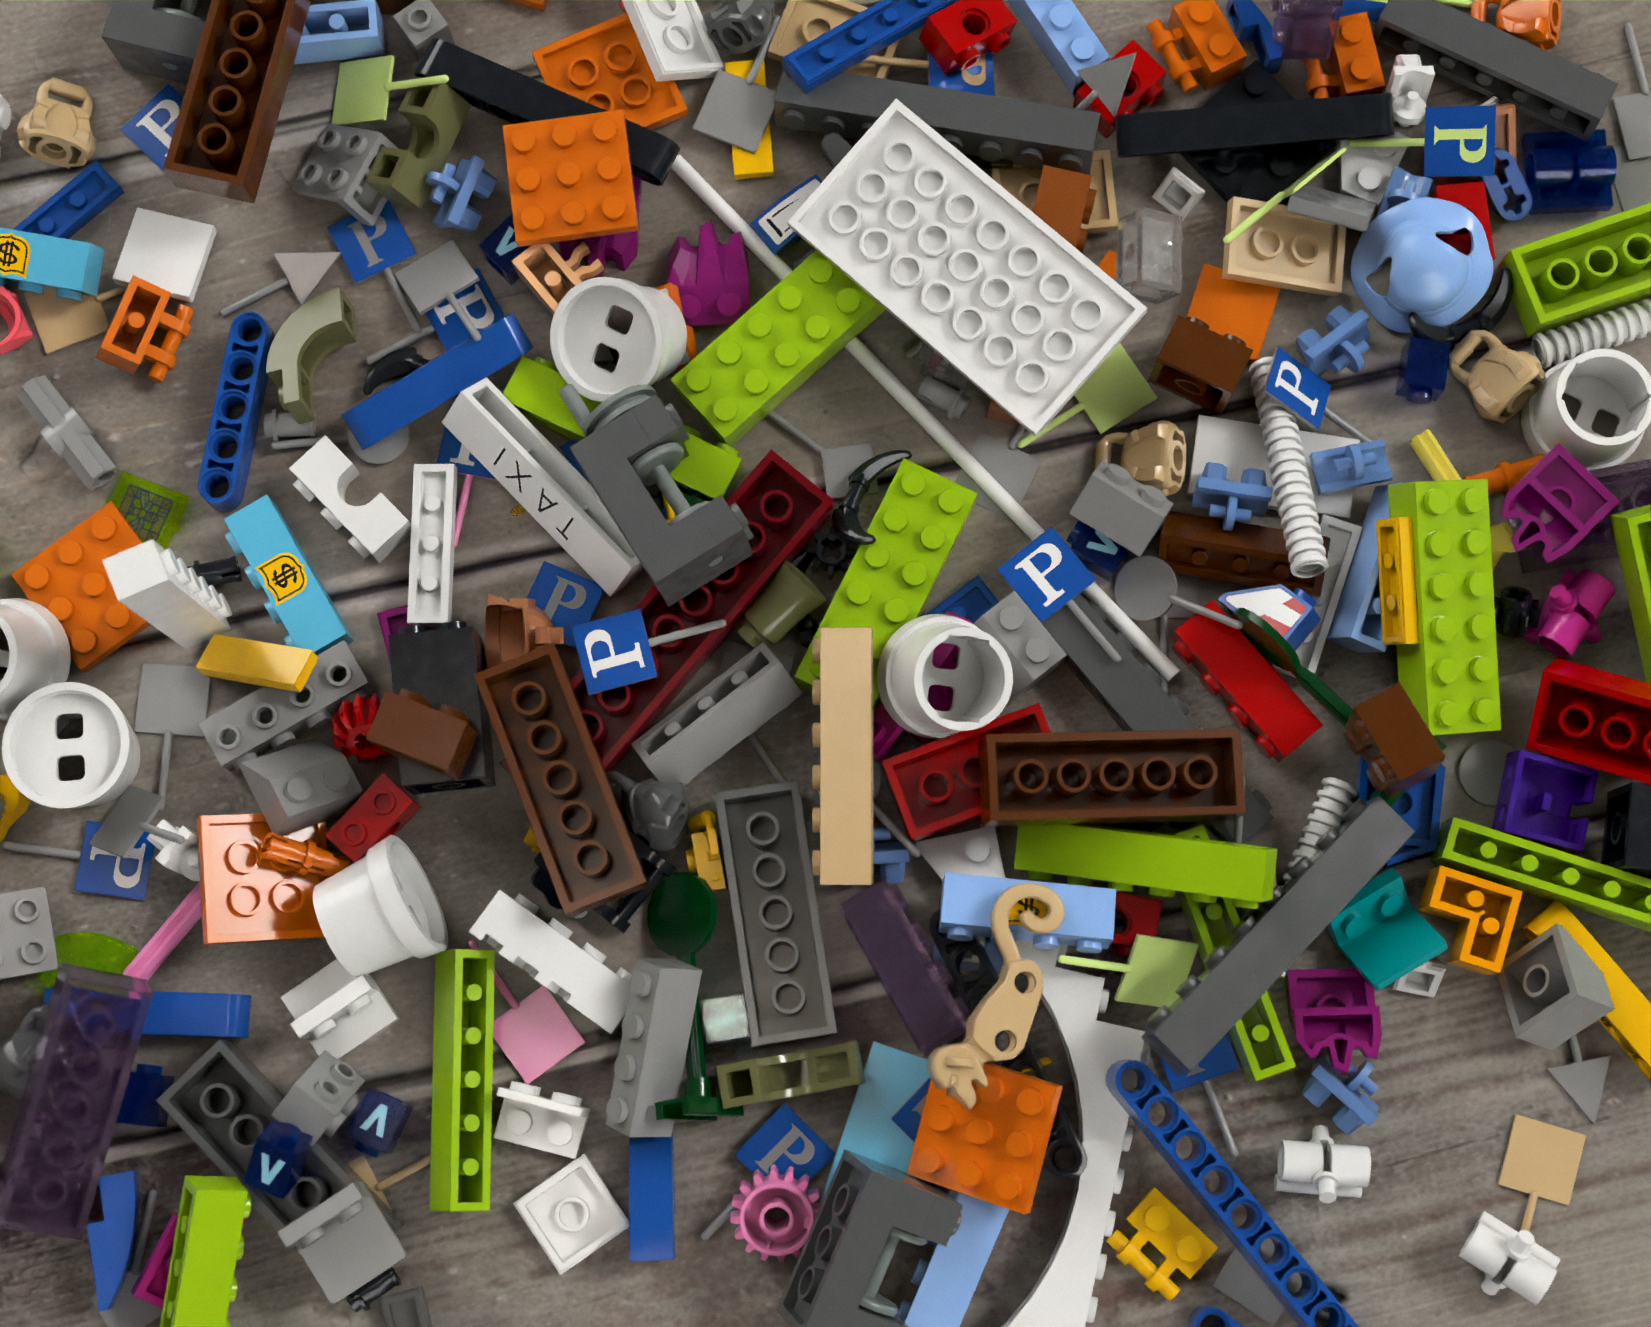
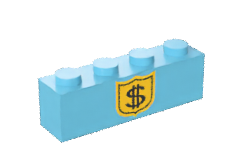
[0,227,105,301]
[224,495,354,655]

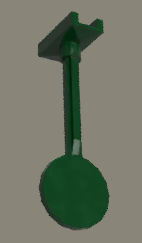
[1231,608,1447,807]
[647,873,744,1122]

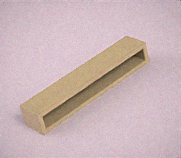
[812,628,874,885]

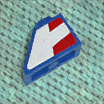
[1218,584,1321,651]

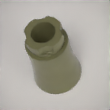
[735,560,827,648]

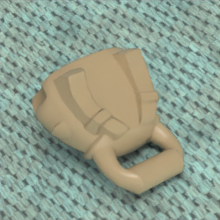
[17,78,96,169]
[1448,330,1546,423]
[1094,420,1187,496]

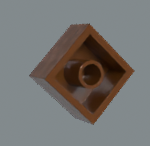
[1148,315,1253,416]
[1344,682,1446,799]
[366,688,479,781]

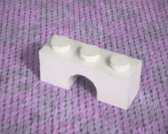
[289,435,411,563]

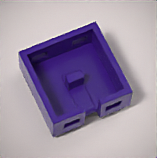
[1492,750,1599,854]

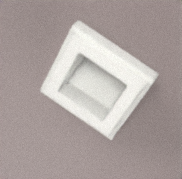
[1152,167,1205,221]
[1392,959,1446,998]

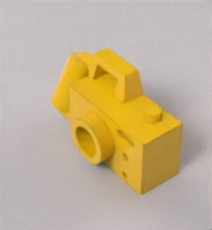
[686,810,727,893]

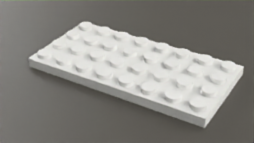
[787,98,1147,437]

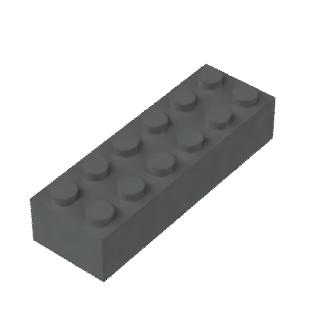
[715,780,837,1048]
[156,1039,404,1259]

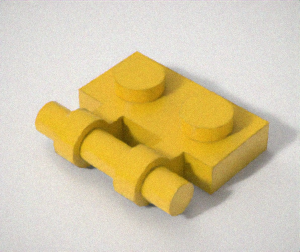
[1106,1187,1219,1302]

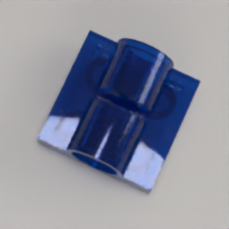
[1521,129,1617,215]

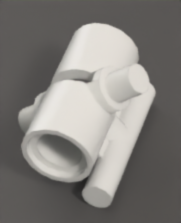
[1274,1125,1371,1203]
[1459,1211,1561,1305]

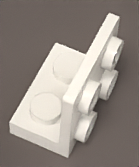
[493,1081,590,1159]

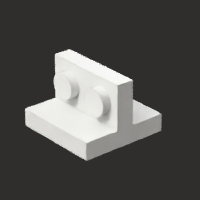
[281,959,400,1061]

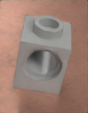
[393,0,455,62]

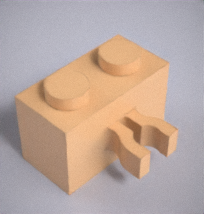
[512,242,604,316]

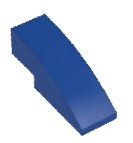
[629,1129,676,1262]
[87,1170,140,1311]

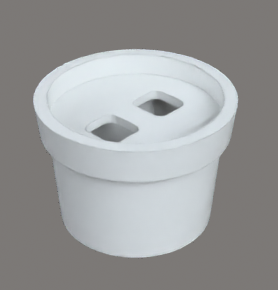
[550,277,687,402]
[1521,349,1651,478]
[0,598,71,721]
[877,614,1013,739]
[2,682,140,809]
[313,835,448,977]

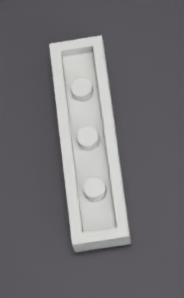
[407,464,458,627]
[1272,514,1363,678]

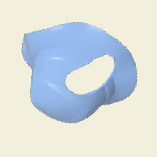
[1350,197,1493,333]

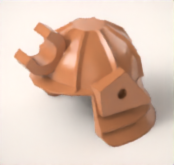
[484,593,564,669]

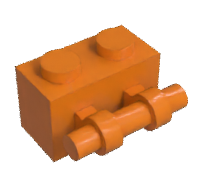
[1146,0,1247,94]
[1297,12,1386,99]
[95,275,194,383]

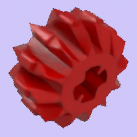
[331,693,392,764]

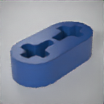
[1477,147,1532,221]

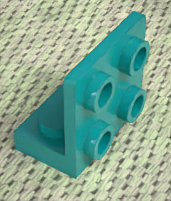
[1327,867,1448,991]

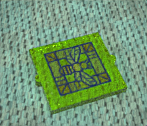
[106,471,190,550]

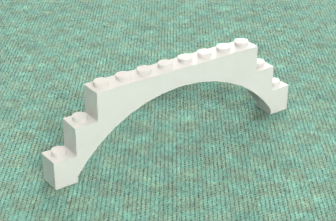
[1001,940,1151,1327]

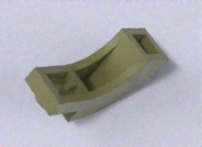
[266,287,356,424]
[716,1041,865,1109]

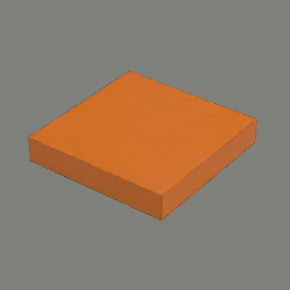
[1186,263,1281,364]

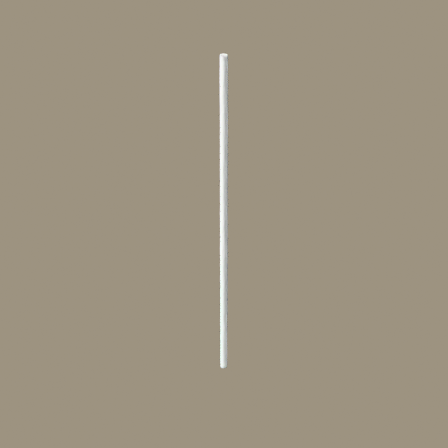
[671,155,1180,682]

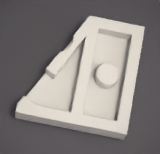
[1337,130,1409,212]
[916,827,1006,881]

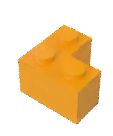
[1418,865,1523,976]

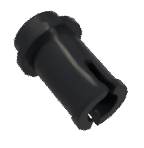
[187,555,242,586]
[345,1267,401,1312]

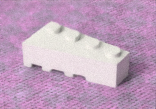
[469,890,632,1036]

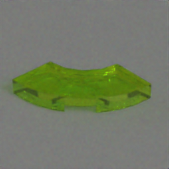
[35,932,139,988]

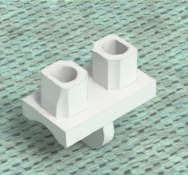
[1385,54,1435,128]
[147,819,200,882]

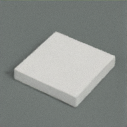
[112,207,217,303]
[513,1154,629,1275]

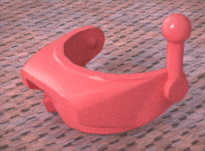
[0,286,33,355]

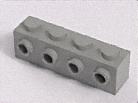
[198,640,375,772]
[631,642,803,786]
[606,957,702,1137]

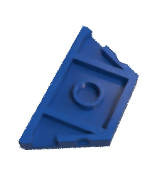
[1354,754,1445,869]

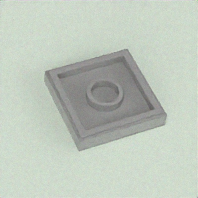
[1287,185,1377,232]

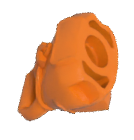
[1470,0,1562,51]

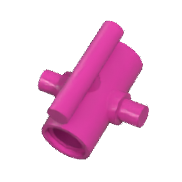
[1522,569,1616,659]

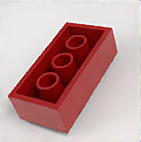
[1525,658,1651,785]
[881,703,1051,844]

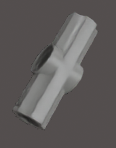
[16,375,120,491]

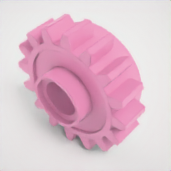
[730,1164,822,1263]

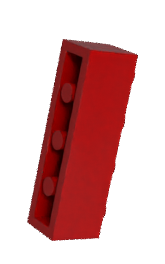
[1170,599,1323,763]

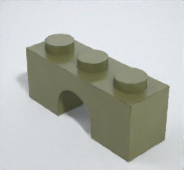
[364,76,471,210]

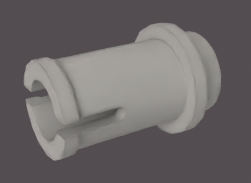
[916,375,971,419]
[264,409,316,441]

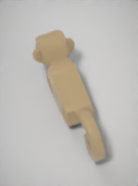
[927,883,1065,1110]

